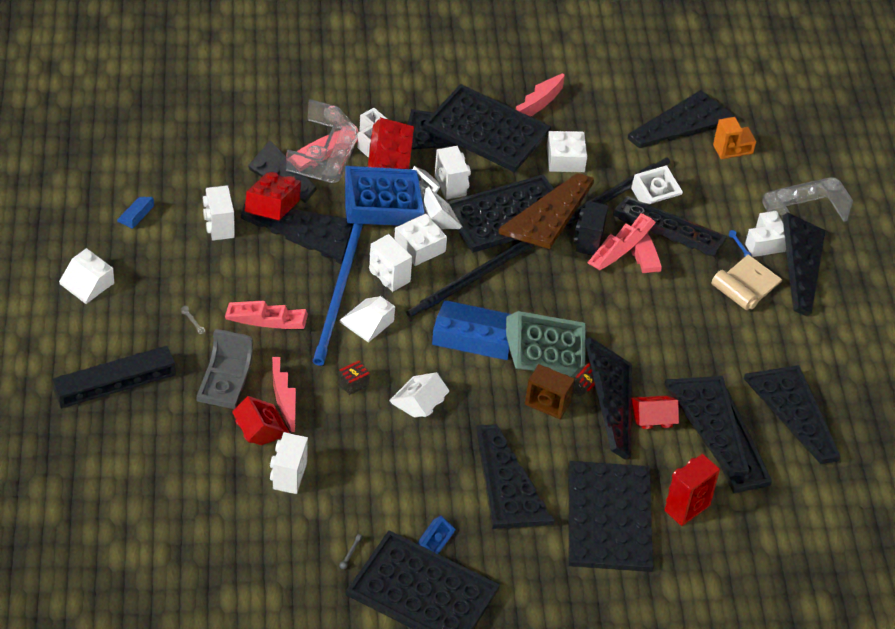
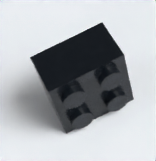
[574,201,608,255]

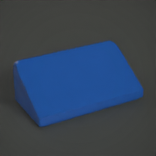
[117,197,154,229]
[416,516,456,554]

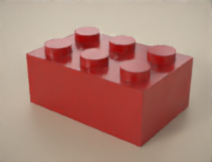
[368,117,414,169]
[245,172,301,220]
[664,453,720,526]

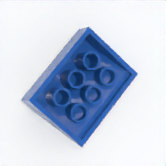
[345,166,424,226]
[432,300,511,360]

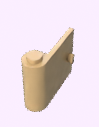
[711,255,782,310]

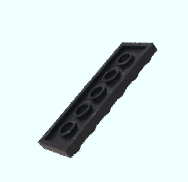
[613,196,727,256]
[721,389,772,494]

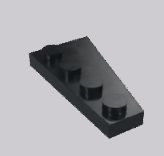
[248,140,317,203]

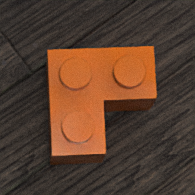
[713,117,756,159]

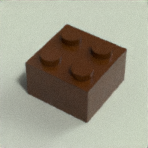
[525,364,574,420]

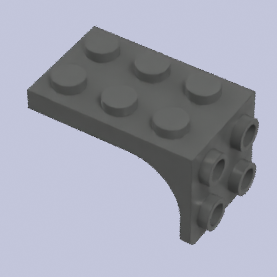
[197,329,253,409]

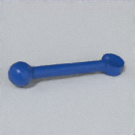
[729,230,751,257]

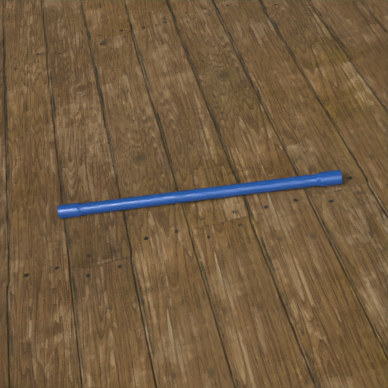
[313,223,363,366]

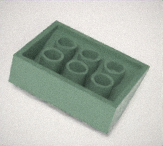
[506,311,585,379]

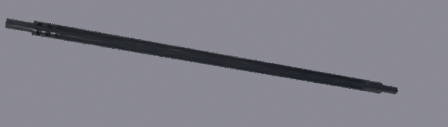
[406,157,670,318]

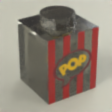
[338,361,370,395]
[571,363,595,397]

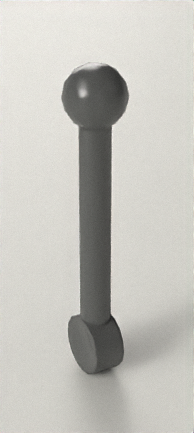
[339,533,363,569]

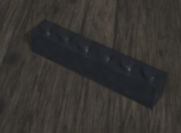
[52,346,176,409]

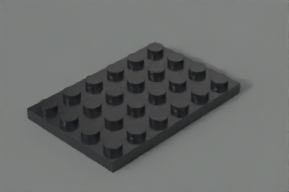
[423,84,551,173]
[447,174,574,253]
[568,461,653,572]
[346,530,500,629]

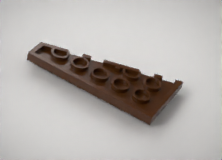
[499,173,594,249]

